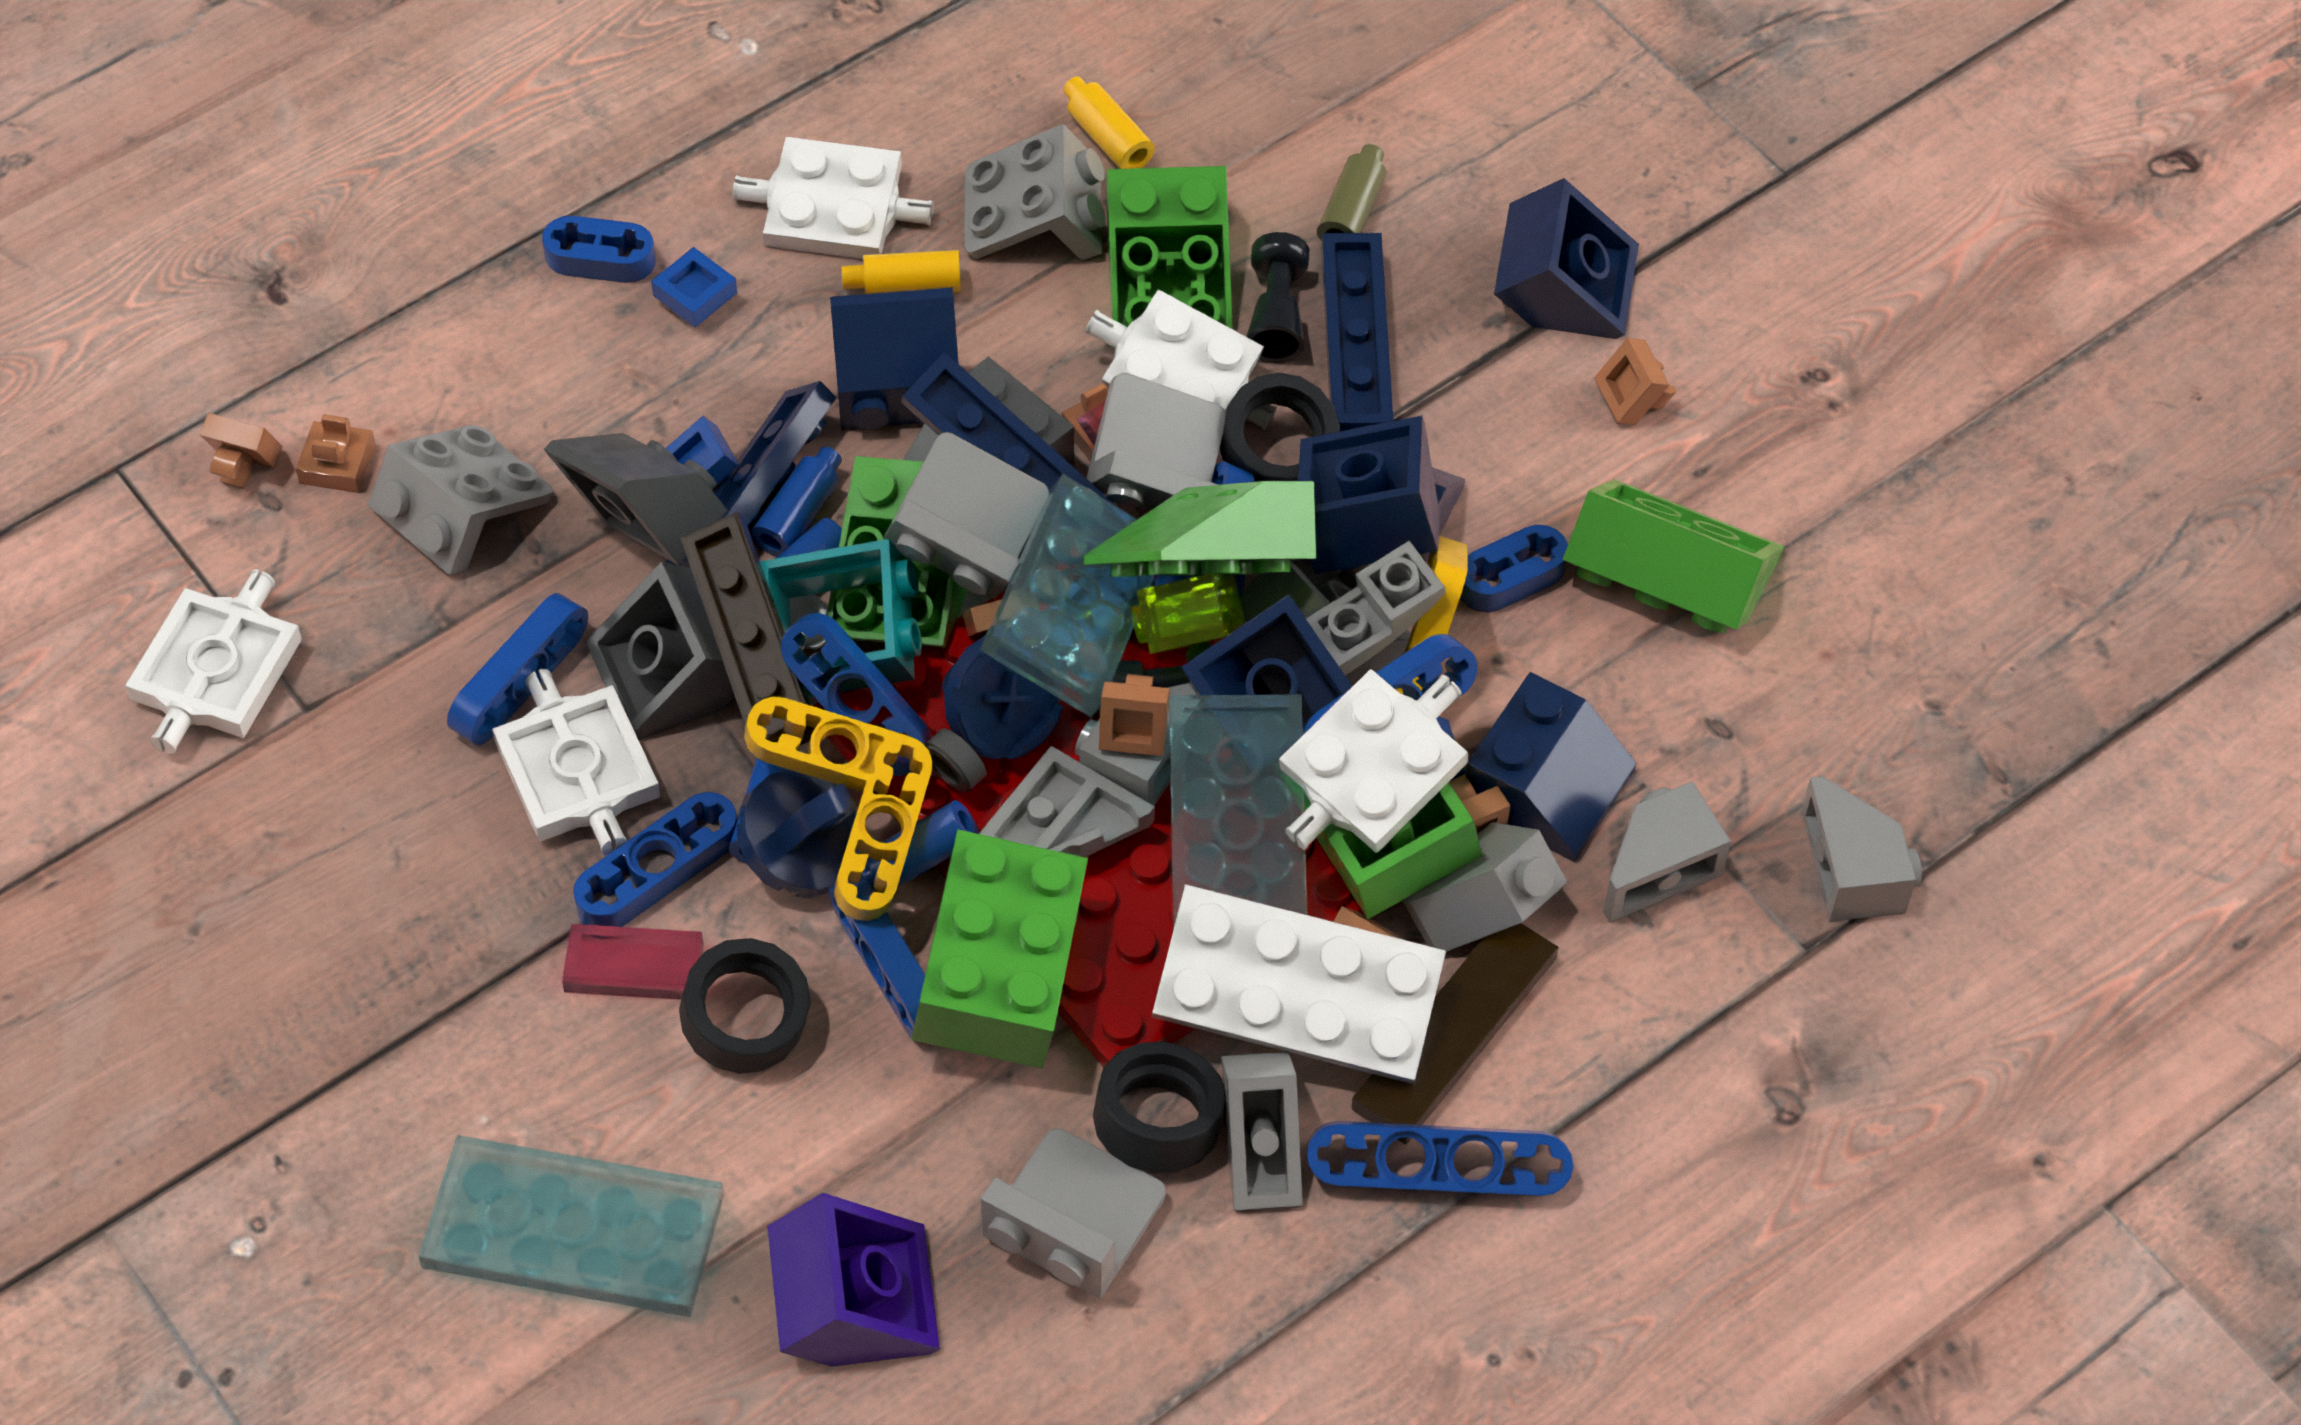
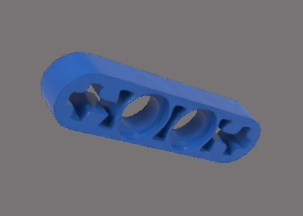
[1306,1121,1574,1196]

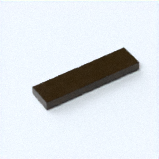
[680,512,815,763]
[1351,923,1559,1145]

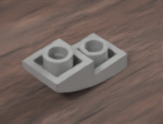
[1306,541,1446,675]

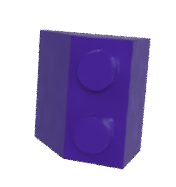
[767,1192,940,1367]

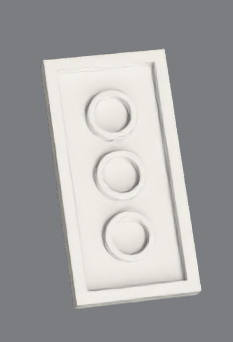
[1152,884,1446,1084]

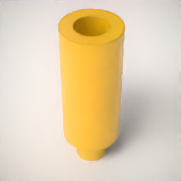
[1063,76,1155,169]
[841,250,961,294]

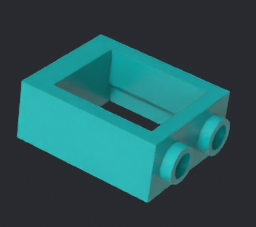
[760,539,922,698]

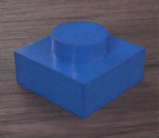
[651,247,737,327]
[666,416,739,484]

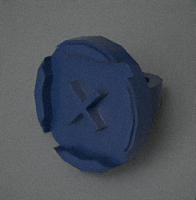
[942,630,1065,760]
[736,769,862,898]

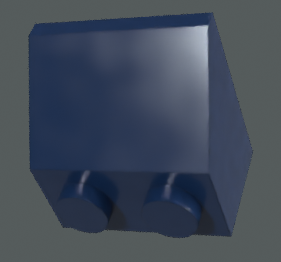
[1494,178,1639,339]
[830,287,959,430]
[1298,415,1439,574]
[1181,594,1353,775]
[1466,672,1637,863]

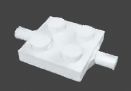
[733,137,934,259]
[1085,289,1277,430]
[125,569,302,754]
[492,669,661,855]
[1279,669,1468,853]

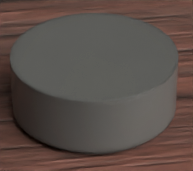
[926,728,987,792]

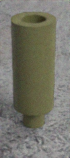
[1317,144,1386,242]

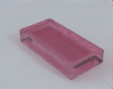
[562,924,704,1000]

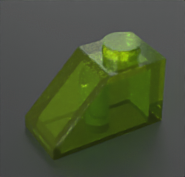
[1132,573,1245,654]

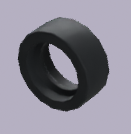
[1219,372,1340,482]
[679,938,811,1074]
[1093,1042,1226,1173]

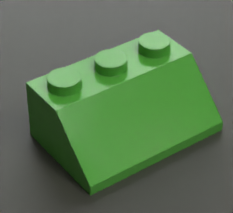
[1563,479,1785,633]

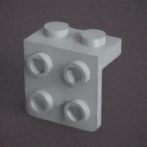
[964,124,1105,261]
[1086,373,1226,510]
[368,425,553,575]
[883,432,1049,599]
[981,1129,1165,1299]

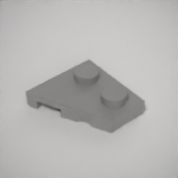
[979,746,1155,857]

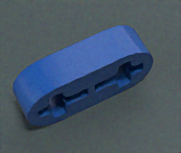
[542,216,656,283]
[1460,525,1568,612]

